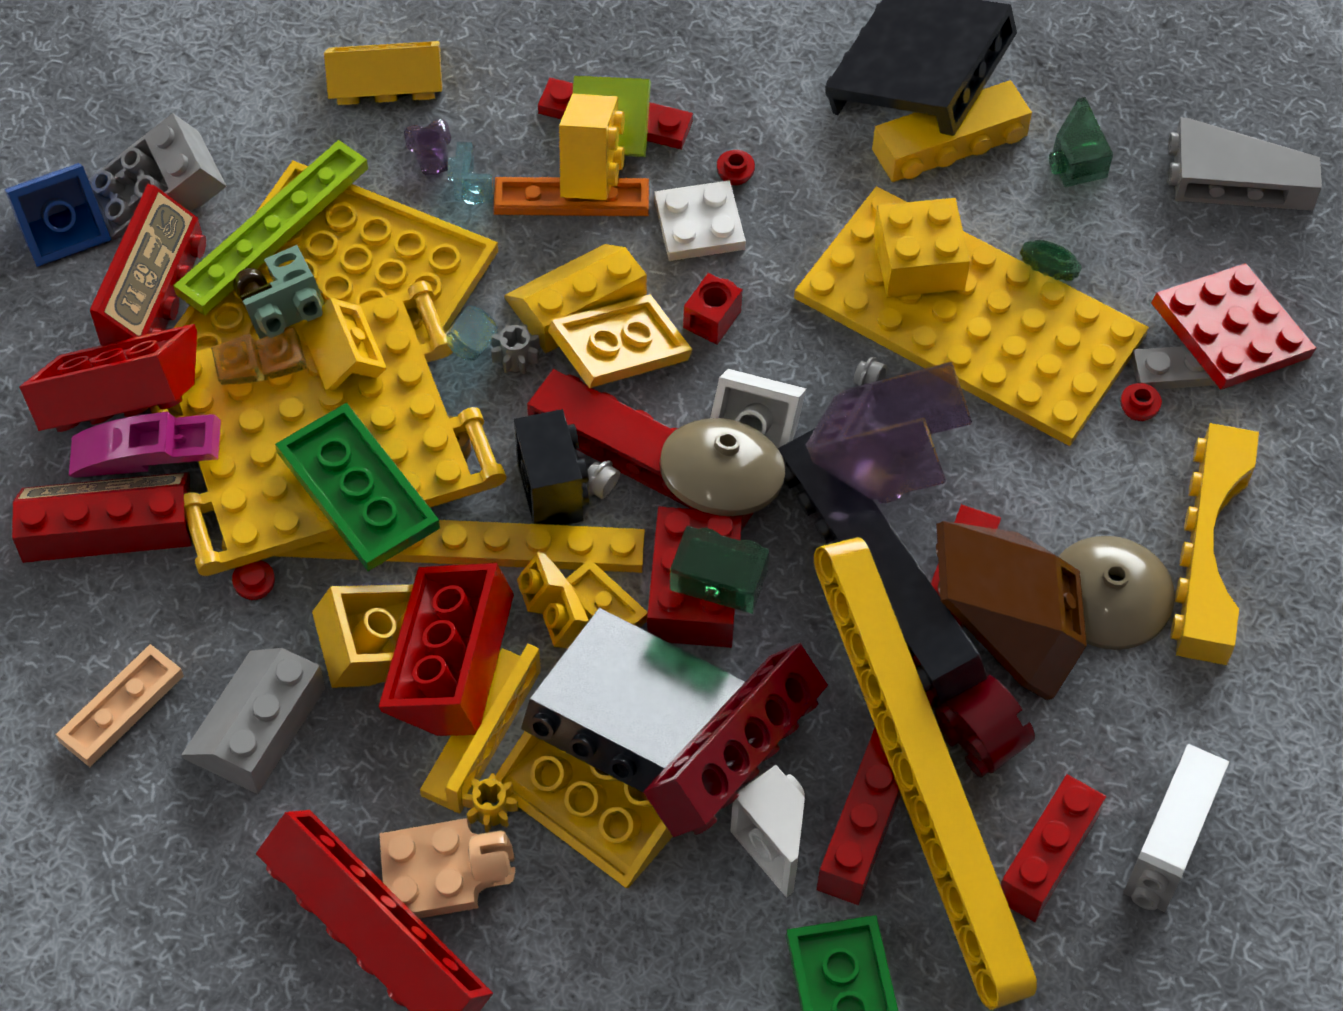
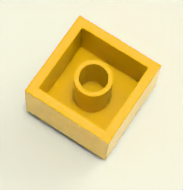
[559,94,625,200]
[874,198,970,297]

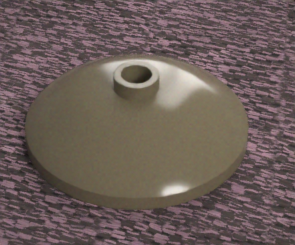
[660,418,785,516]
[1058,536,1175,650]

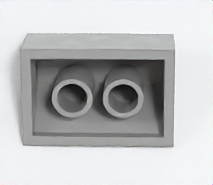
[181,648,325,794]

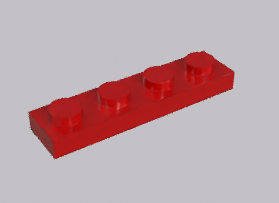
[538,77,693,150]

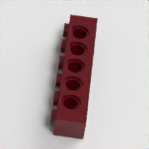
[643,643,828,838]

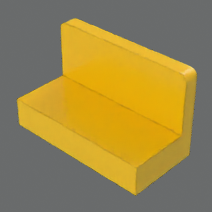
[302,298,387,391]

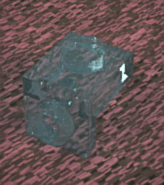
[447,142,494,205]

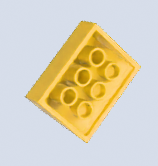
[495,731,673,888]

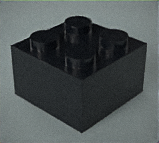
[514,409,589,525]

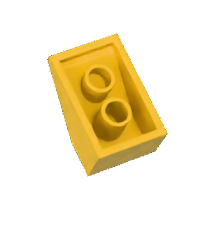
[312,584,413,688]

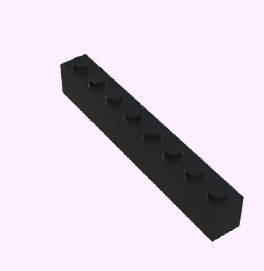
[778,425,987,704]

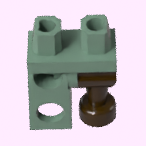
[233,245,325,339]

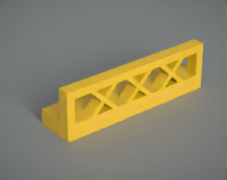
[420,643,541,814]

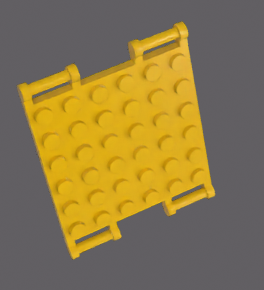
[150,281,507,576]

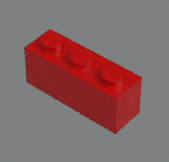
[1000,774,1106,922]

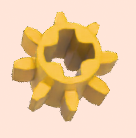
[462,773,518,833]

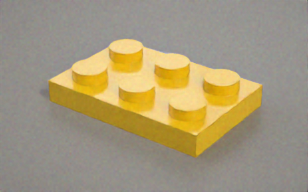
[548,294,693,388]

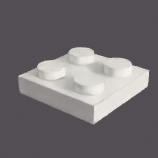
[654,180,746,261]

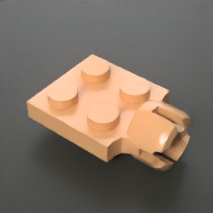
[379,818,515,919]

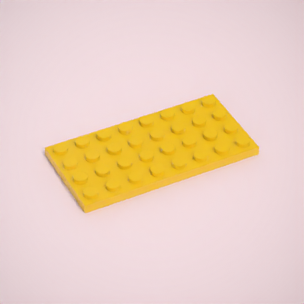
[794,186,1149,446]

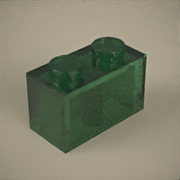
[670,526,770,614]

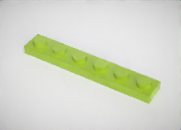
[173,140,368,316]

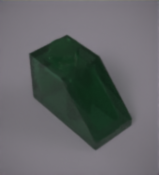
[1049,97,1113,187]

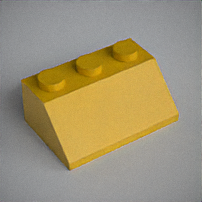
[324,41,443,105]
[504,244,647,354]

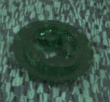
[1020,240,1082,281]

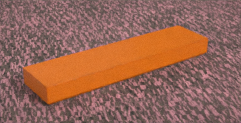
[494,177,649,216]

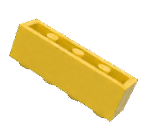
[872,80,1032,182]

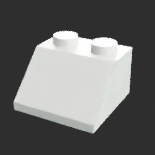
[710,369,806,448]
[730,765,805,897]

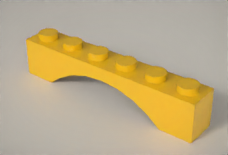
[1170,423,1259,665]

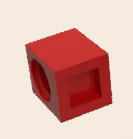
[683,273,743,345]

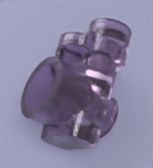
[404,120,451,175]

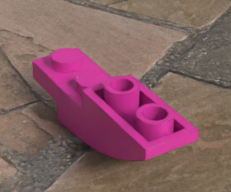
[69,412,221,478]

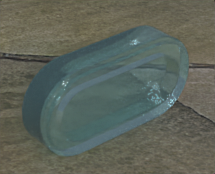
[446,306,498,361]

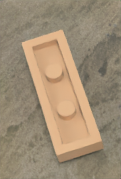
[56,644,184,767]

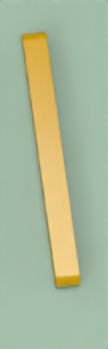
[814,537,1037,1010]

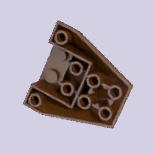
[936,521,1087,700]

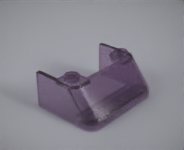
[806,362,972,503]

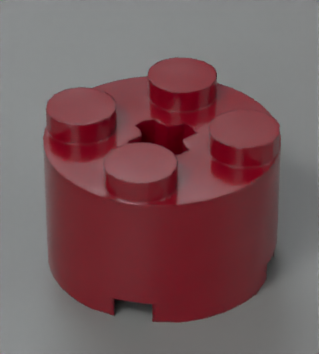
[935,674,1035,778]

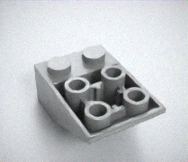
[88,113,227,239]

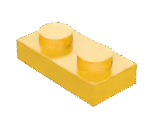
[566,559,648,628]

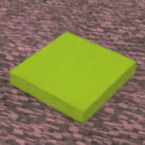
[573,76,651,157]

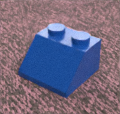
[4,163,111,267]

